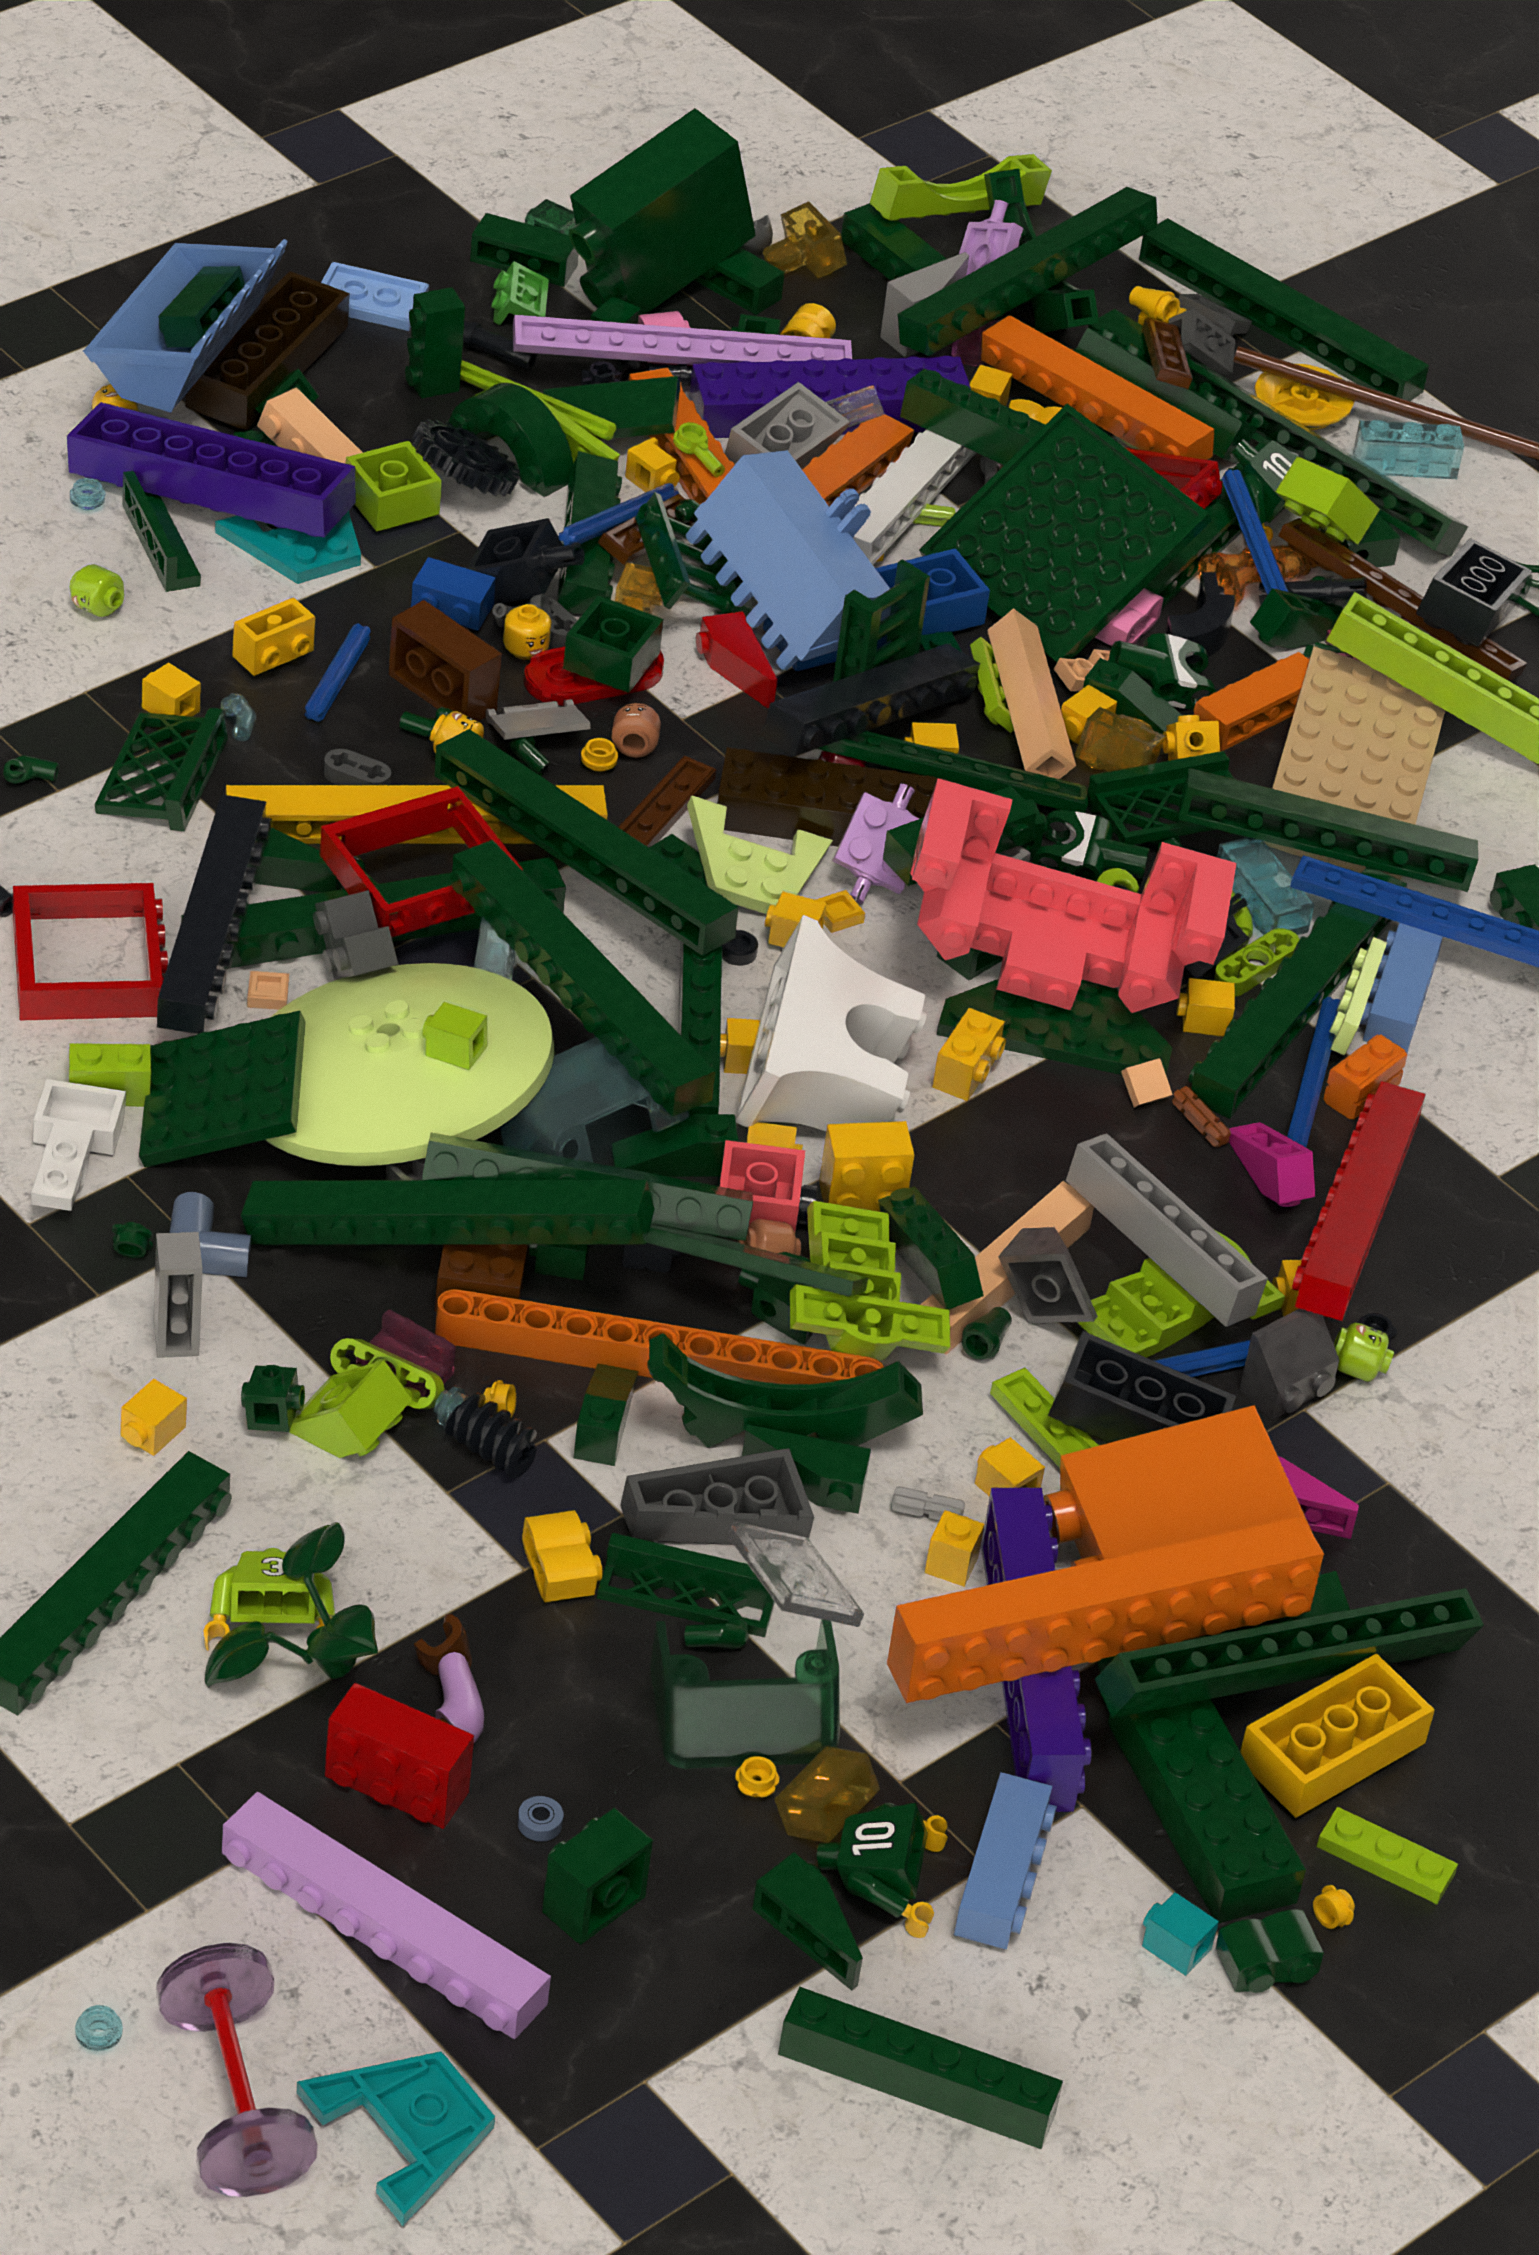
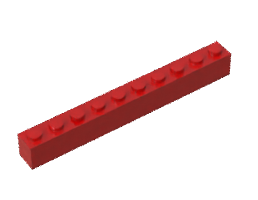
[1292,1081,1426,1321]

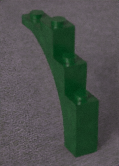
[984,169,1099,333]
[647,1333,923,1448]

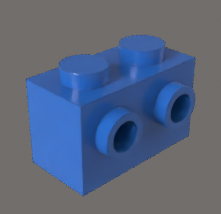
[411,557,496,631]

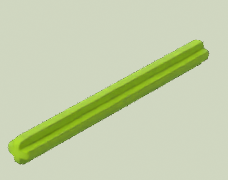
[460,360,616,441]

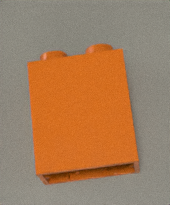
[1044,1405,1311,1567]

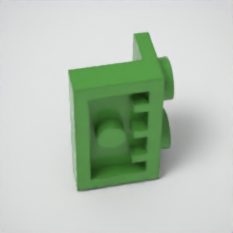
[492,261,549,325]

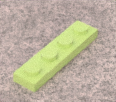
[1329,937,1387,1055]

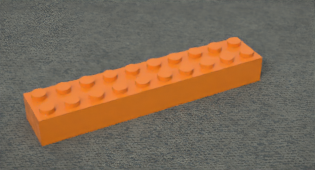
[887,1516,1324,1703]

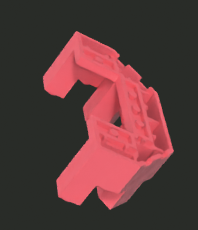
[910,778,1237,1013]

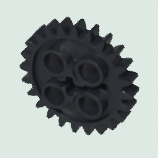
[411,419,521,496]

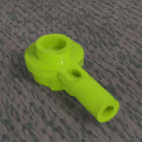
[673,422,725,477]

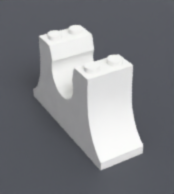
[735,915,927,1131]

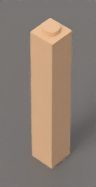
[987,608,1076,779]
[920,1181,1094,1355]

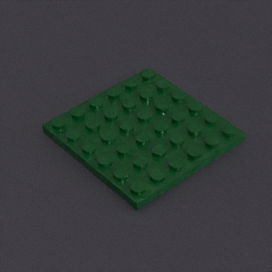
[919,403,1212,665]

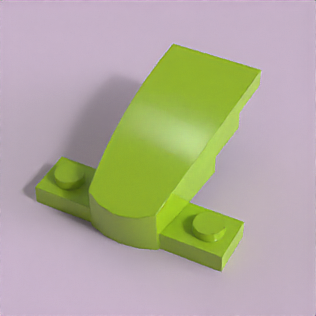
[790,1200,950,1361]
[1077,1230,1285,1358]

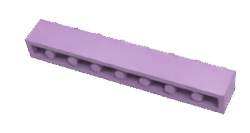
[222,1791,551,2040]

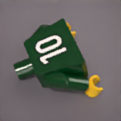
[1230,439,1300,542]
[817,1803,948,1938]

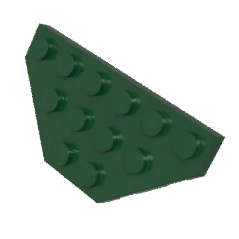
[937,979,1172,1075]

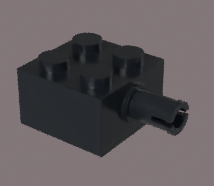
[467,518,585,605]

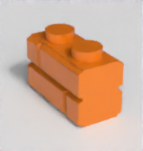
[1323,1034,1408,1119]

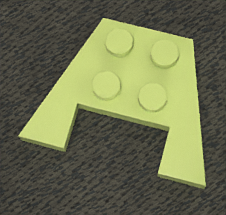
[687,796,833,914]

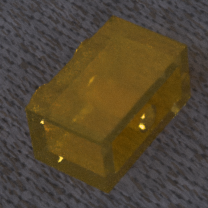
[774,1746,880,1843]

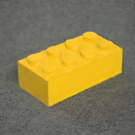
[1240,1653,1435,1818]

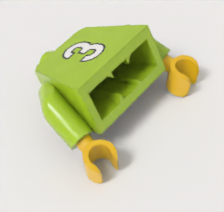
[203,1548,335,1651]

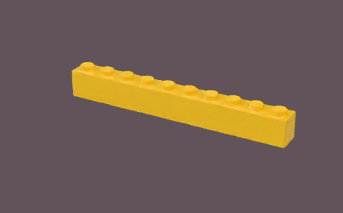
[226,785,608,844]

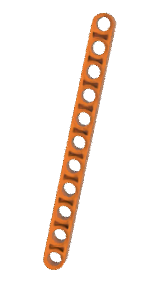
[435,1289,884,1384]

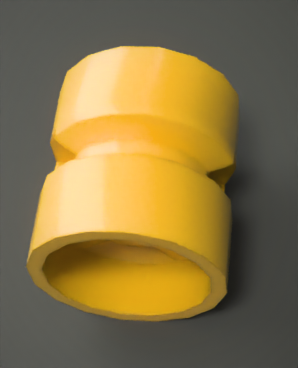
[780,303,836,339]

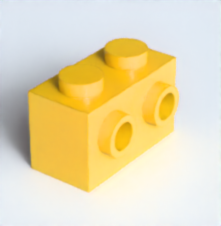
[233,597,315,676]
[932,1008,1006,1101]

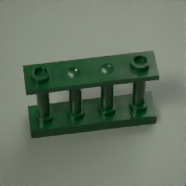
[635,492,753,617]
[833,559,930,682]

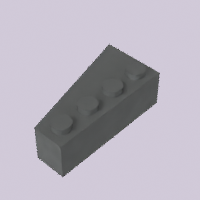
[620,1448,815,1546]

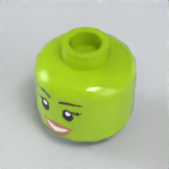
[69,564,124,617]
[1334,1322,1394,1382]

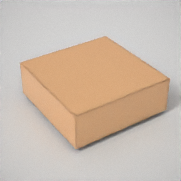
[247,971,289,1010]
[1121,1058,1173,1108]

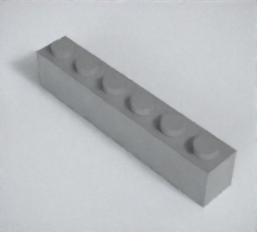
[1066,1133,1268,1327]

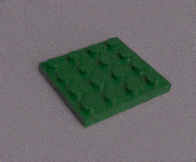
[139,1010,306,1167]

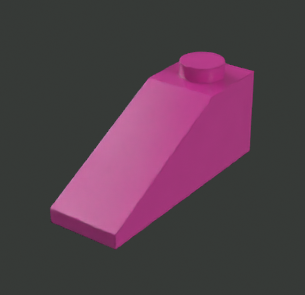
[1228,1122,1315,1207]
[1278,1456,1359,1539]

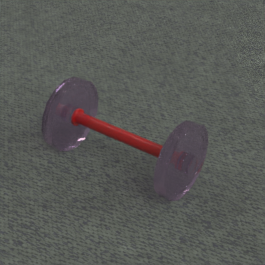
[156,1943,318,2197]

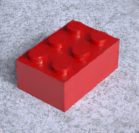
[325,1683,474,1829]

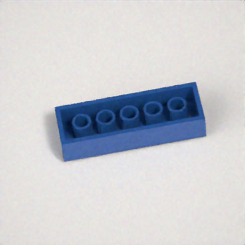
[763,548,990,671]

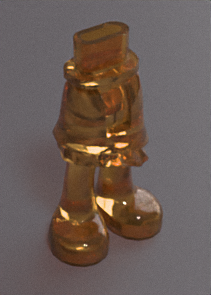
[1198,545,1319,607]

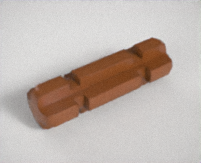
[1172,1086,1231,1148]

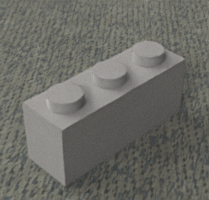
[153,1232,203,1358]

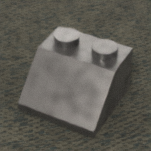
[998,1227,1098,1323]
[1239,1309,1339,1420]

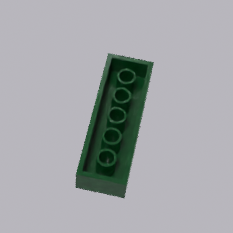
[1108,1699,1306,1924]

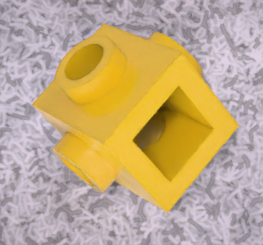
[1162,715,1220,761]

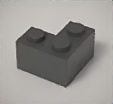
[313,890,398,979]

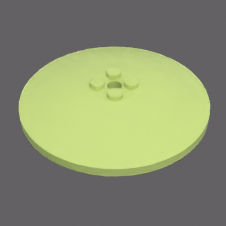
[266,963,554,1166]

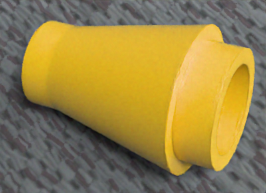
[1129,286,1180,323]

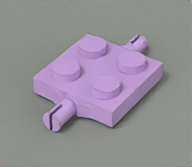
[959,200,1023,276]
[832,784,919,904]

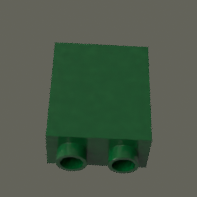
[569,108,756,315]

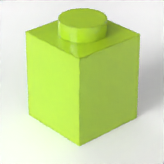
[422,1002,488,1070]

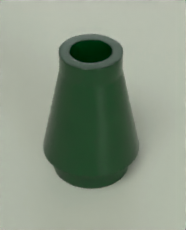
[962,1307,1012,1360]

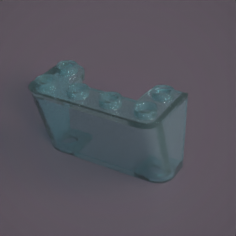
[500,1037,689,1162]

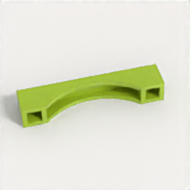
[870,154,1052,221]

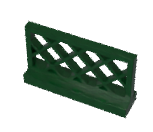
[94,708,228,831]
[1087,751,1234,845]

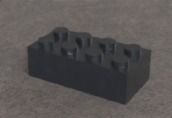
[1416,538,1532,647]
[1048,1331,1236,1443]

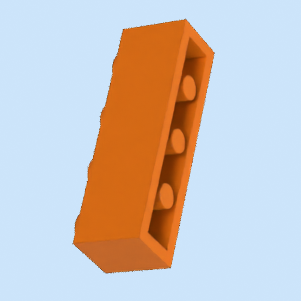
[1193,652,1309,752]

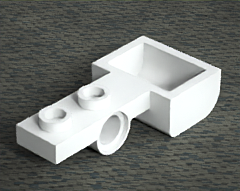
[31,1079,126,1211]

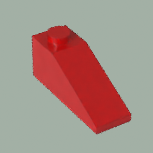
[696,611,777,708]

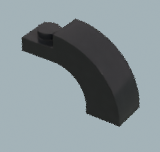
[1165,572,1235,664]

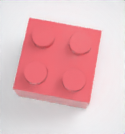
[720,1140,806,1232]

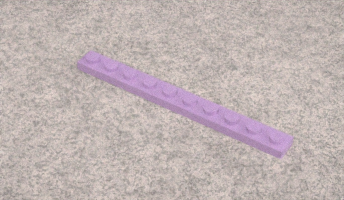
[513,315,852,365]

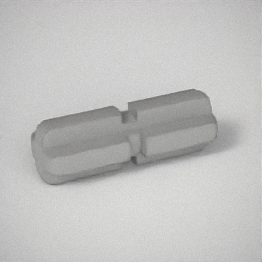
[892,1486,965,1521]

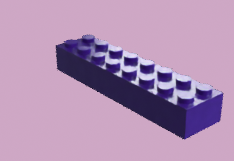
[689,356,971,438]
[67,402,356,538]
[981,1488,1091,1812]

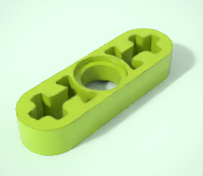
[1213,928,1300,997]
[330,1338,444,1409]

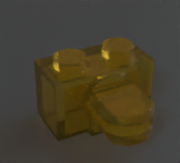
[763,201,847,279]
[1075,707,1165,772]

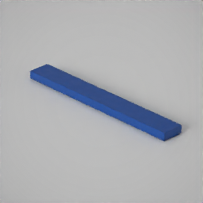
[1290,855,1539,968]

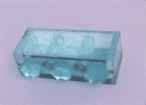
[1352,420,1464,480]
[1217,837,1314,935]

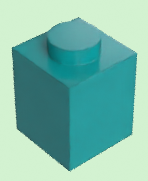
[1142,1892,1219,1976]

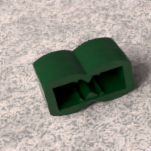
[1215,1910,1324,1993]

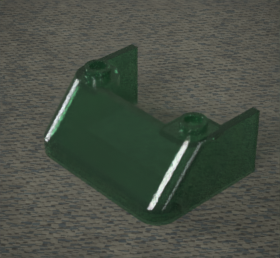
[650,1615,840,1769]

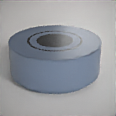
[517,1796,564,1841]

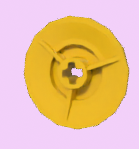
[1254,364,1355,430]

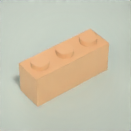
[257,387,363,463]

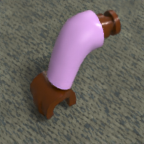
[414,1614,484,1743]

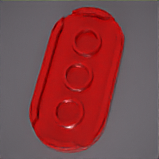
[524,647,664,706]

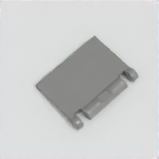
[486,699,590,740]

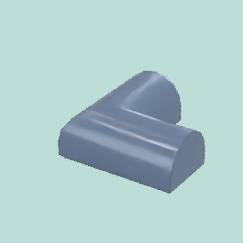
[169,1192,251,1277]

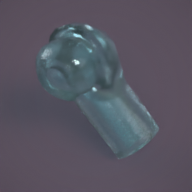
[220,693,256,741]

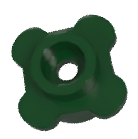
[111,1222,153,1258]

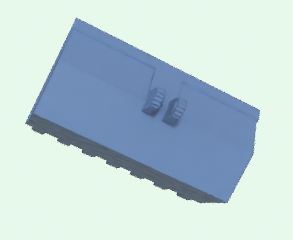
[83,239,288,413]
[686,450,891,670]

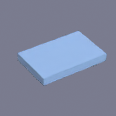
[321,262,429,331]

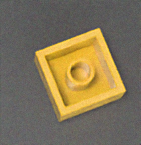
[819,1121,914,1212]

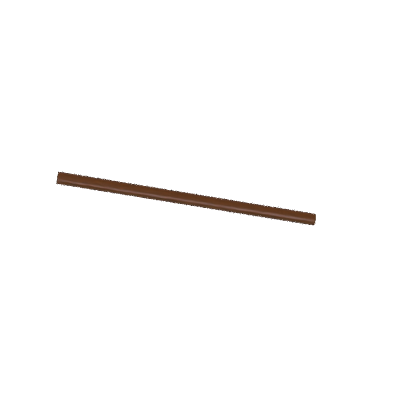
[1233,346,1539,460]

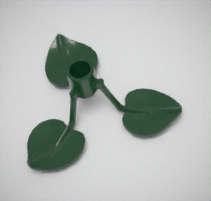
[205,1522,378,1687]

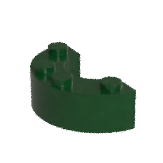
[448,383,574,498]

